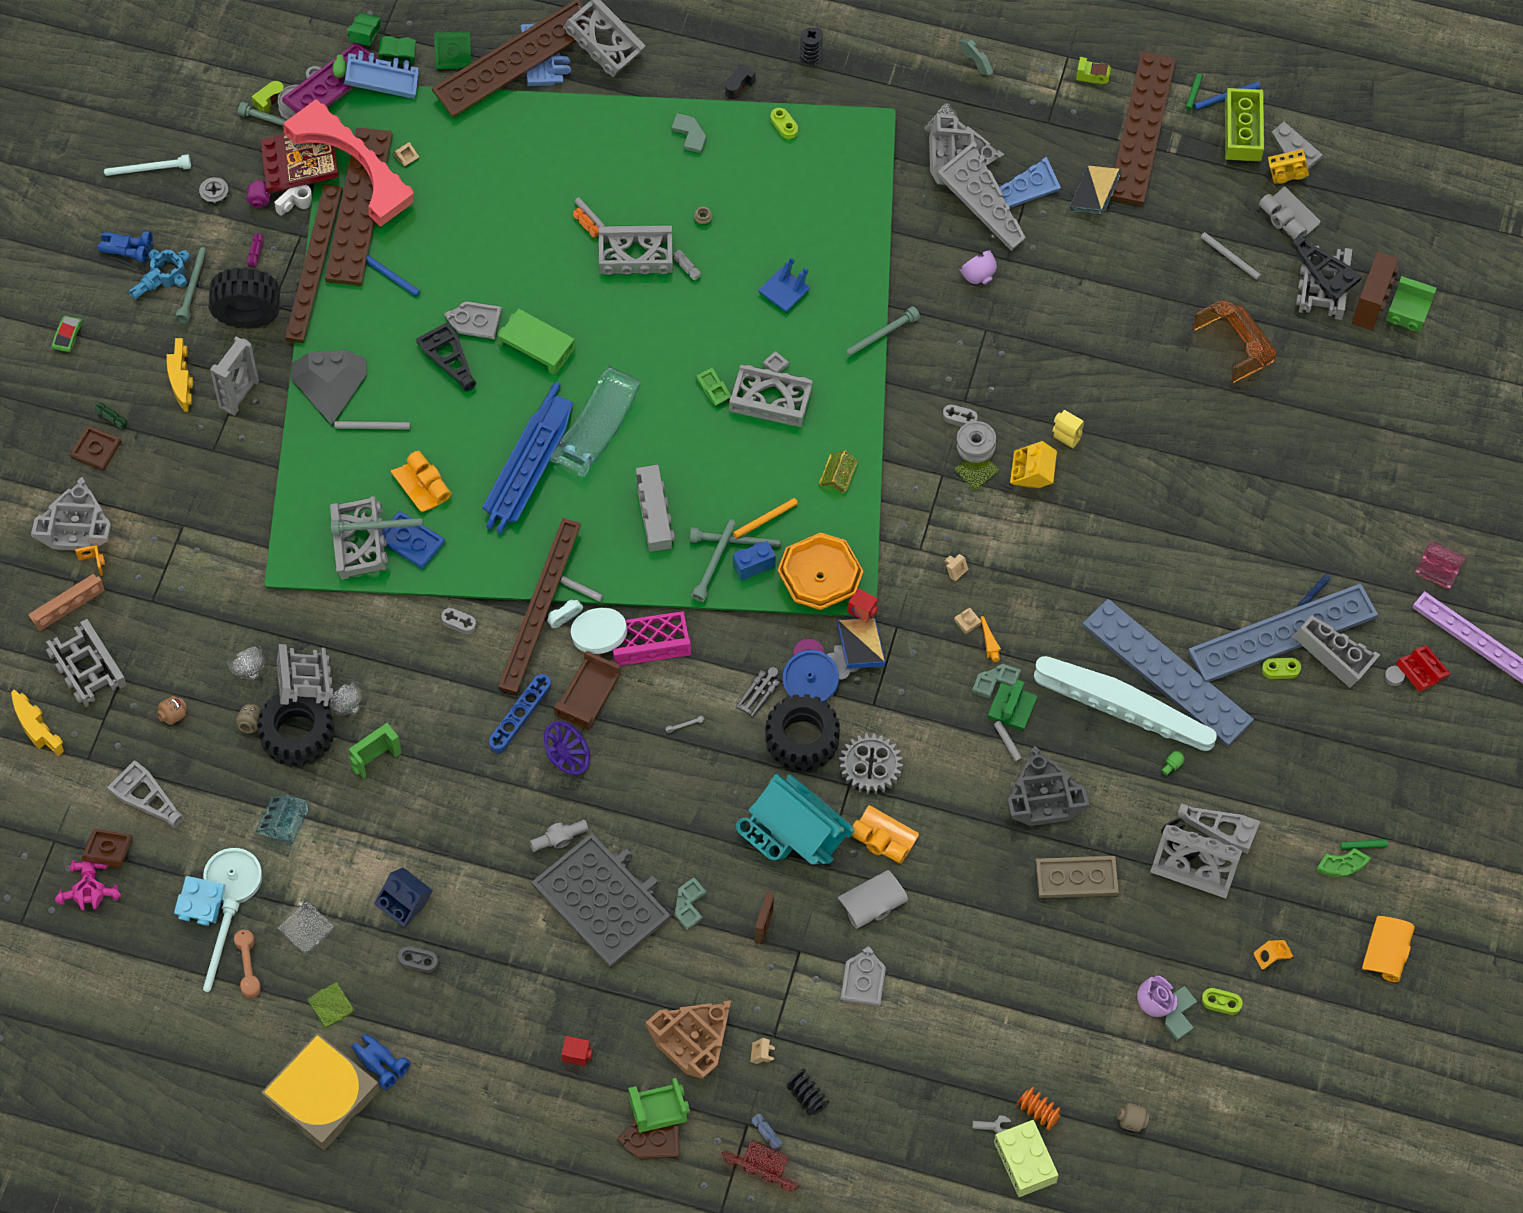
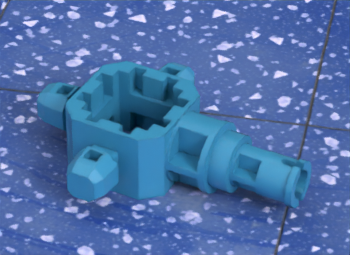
[128,249,190,300]

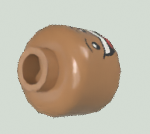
[157,696,187,725]

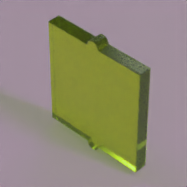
[954,458,999,491]
[308,982,354,1028]

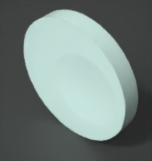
[571,608,627,654]
[203,848,262,903]

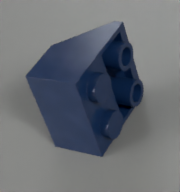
[374,867,433,927]

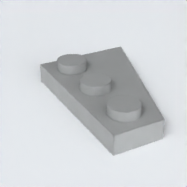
[1271,122,1323,170]

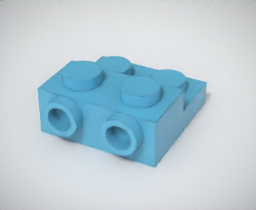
[174,876,226,926]

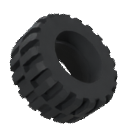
[208,267,281,329]
[257,694,334,767]
[765,694,840,772]

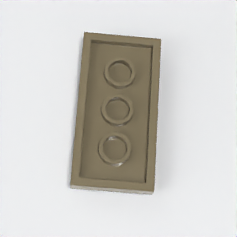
[1036,856,1119,898]

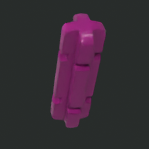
[247,233,263,267]

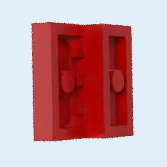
[1396,645,1451,692]

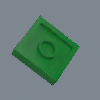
[434,32,471,69]
[987,680,1038,732]

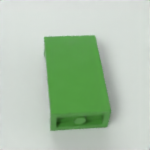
[498,309,575,375]

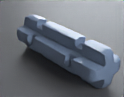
[752,1114,783,1150]

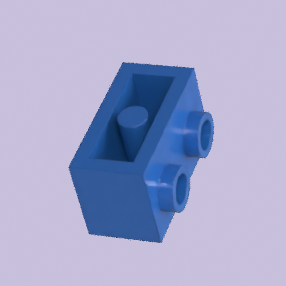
[733,541,776,580]

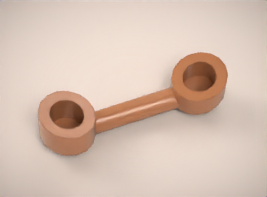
[234,929,261,998]

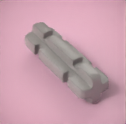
[673,250,701,280]

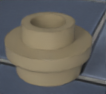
[694,207,712,224]

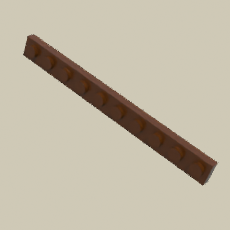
[285,184,343,344]
[498,518,581,695]

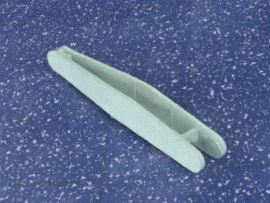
[1034,656,1217,751]

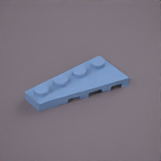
[999,157,1061,208]

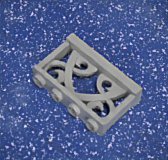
[563,0,645,77]
[599,226,673,275]
[210,337,259,416]
[729,365,813,427]
[330,496,388,580]
[1150,825,1242,898]

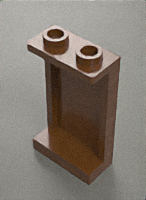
[554,651,621,731]

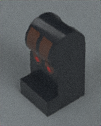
[725,64,756,99]

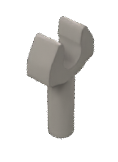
[972,1115,1011,1134]

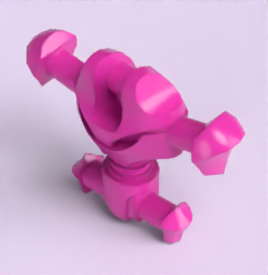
[55,860,121,910]

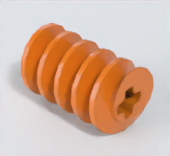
[1016,1087,1061,1131]

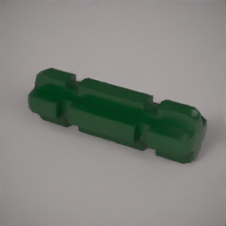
[95,402,127,429]

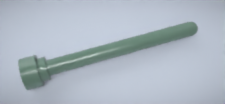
[238,101,287,127]
[175,247,206,324]
[846,306,920,356]
[331,518,423,536]
[691,519,736,602]
[690,527,781,547]

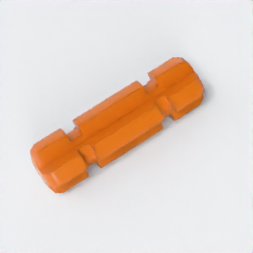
[573,208,599,238]

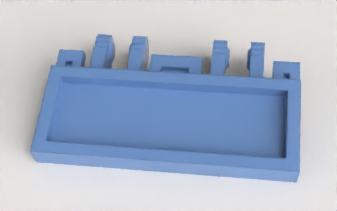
[521,24,571,86]
[344,50,419,99]

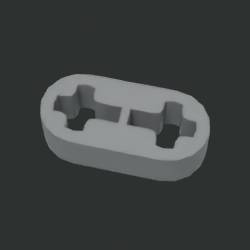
[943,405,978,427]
[441,608,476,635]

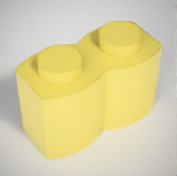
[1052,410,1084,449]

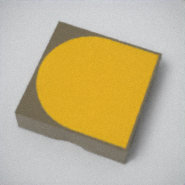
[261,1033,380,1151]

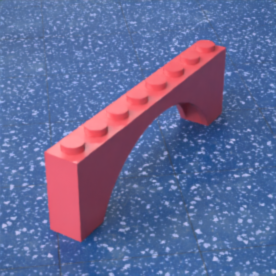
[283,99,414,227]

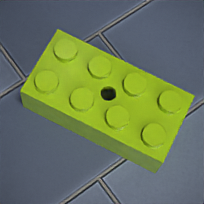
[1225,88,1264,161]

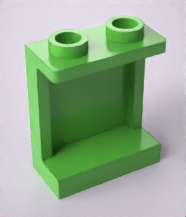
[349,723,402,779]
[628,1078,690,1133]

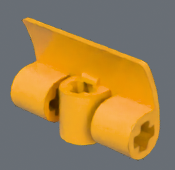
[391,451,452,512]
[851,805,919,864]
[1362,916,1415,982]

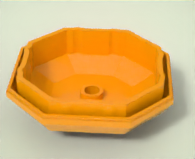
[778,533,863,610]

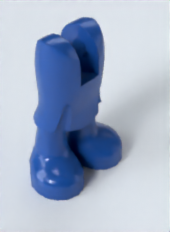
[97,231,153,263]

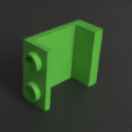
[1386,276,1436,332]

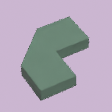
[959,39,993,75]
[672,113,706,154]
[972,664,1021,699]
[675,877,706,931]
[1165,986,1197,1041]

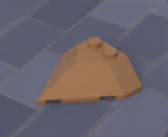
[645,1001,731,1079]

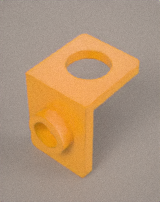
[75,545,105,576]
[1254,940,1293,969]

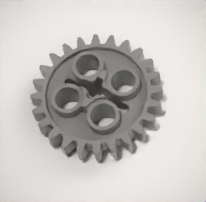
[839,733,903,794]

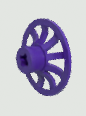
[544,721,590,775]

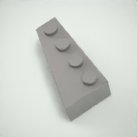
[1292,615,1380,688]

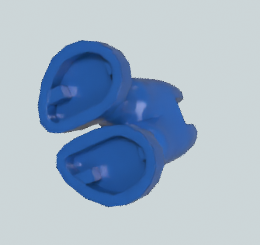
[351,1034,411,1090]

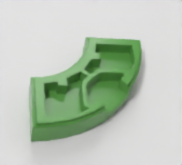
[1316,848,1371,877]

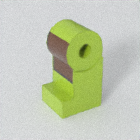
[1076,57,1111,84]
[252,81,284,114]

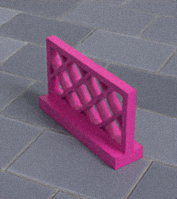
[612,611,691,666]

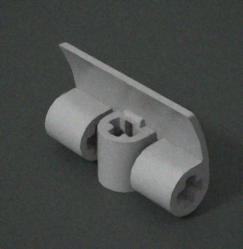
[1259,187,1321,240]
[838,870,908,929]

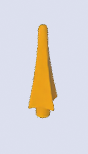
[980,616,1001,662]

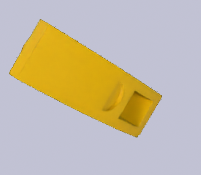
[167,338,193,412]
[11,690,64,756]

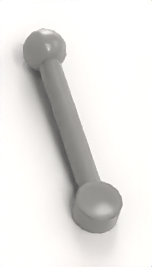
[665,716,705,733]

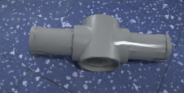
[529,820,588,852]

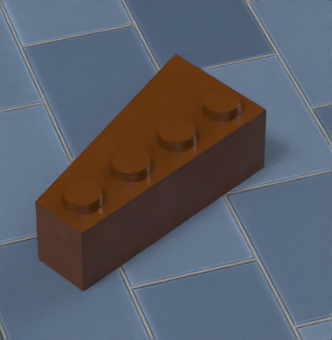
[1352,251,1399,331]

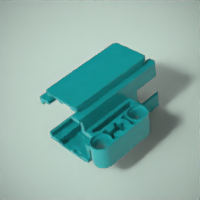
[736,774,854,864]

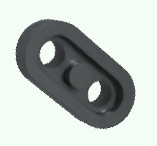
[398,946,438,973]

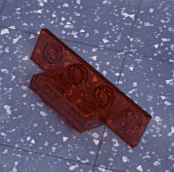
[720,1140,800,1191]

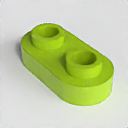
[770,108,798,139]
[1262,658,1301,679]
[1202,988,1243,1015]

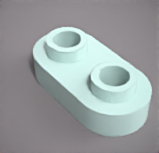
[547,600,583,628]

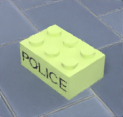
[994,1120,1058,1197]

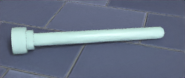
[104,154,191,176]
[203,900,240,992]

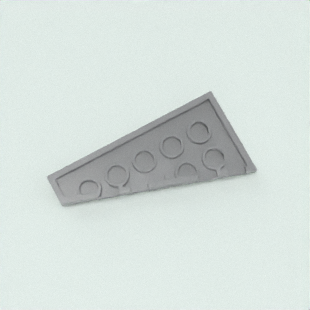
[936,141,1026,251]

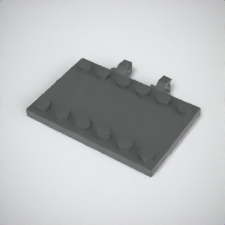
[531,833,671,968]

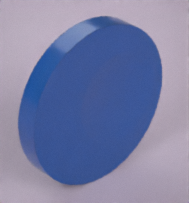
[783,650,839,703]

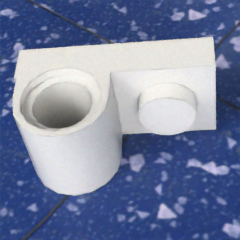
[274,185,312,216]

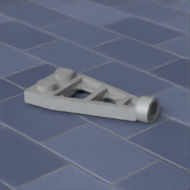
[107,760,184,828]
[1177,803,1260,854]

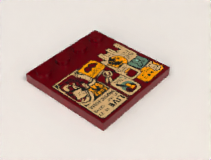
[260,134,339,194]

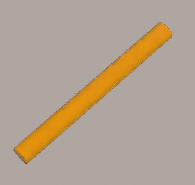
[733,498,798,539]

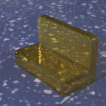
[819,451,858,493]

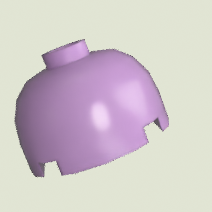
[959,250,997,285]
[1137,976,1177,1017]

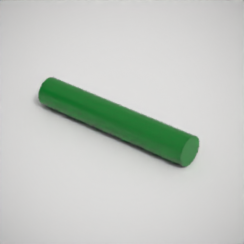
[1185,73,1203,111]
[1340,839,1388,850]

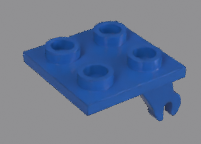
[758,258,810,312]

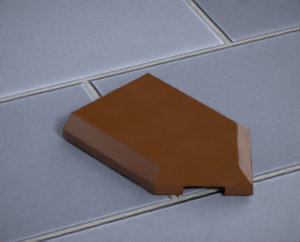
[617,1121,679,1159]

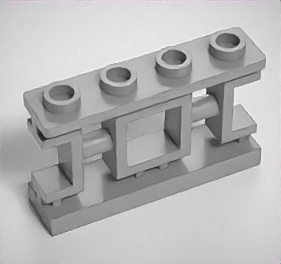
[1296,243,1352,320]
[46,619,127,708]
[276,644,333,706]

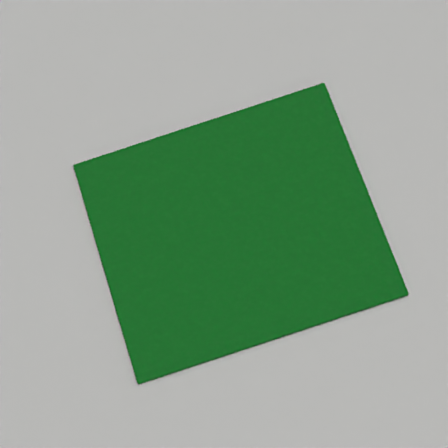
[264,86,896,617]

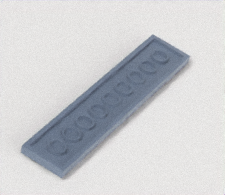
[1188,583,1378,682]
[1082,599,1254,748]

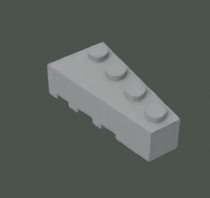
[636,465,675,552]

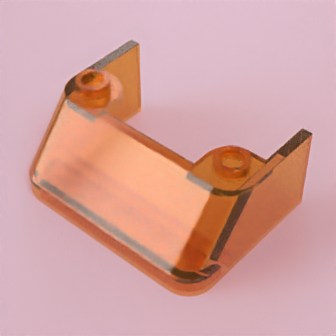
[1193,300,1277,383]

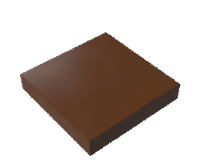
[70,425,122,472]
[82,829,133,867]
[755,892,774,944]

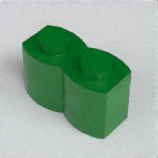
[347,13,381,46]
[378,36,416,66]

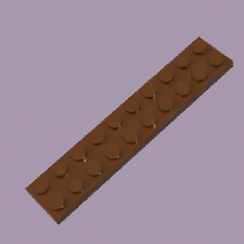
[432,0,596,118]
[1108,51,1176,206]
[325,127,393,286]

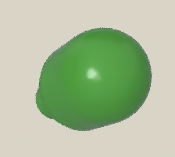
[333,55,347,78]
[1161,751,1185,775]

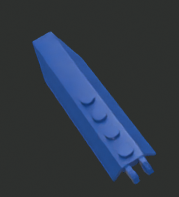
[482,396,573,534]

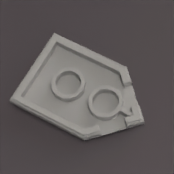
[444,301,502,339]
[840,946,886,1007]

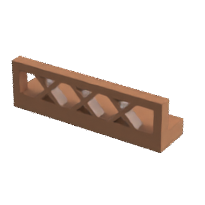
[28,574,105,631]

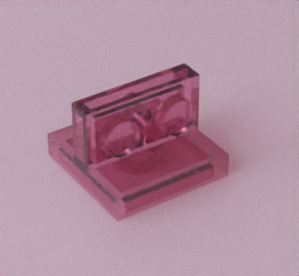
[1415,541,1466,590]

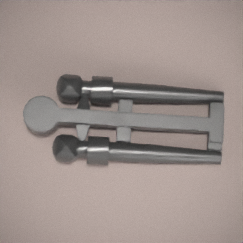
[736,667,780,717]

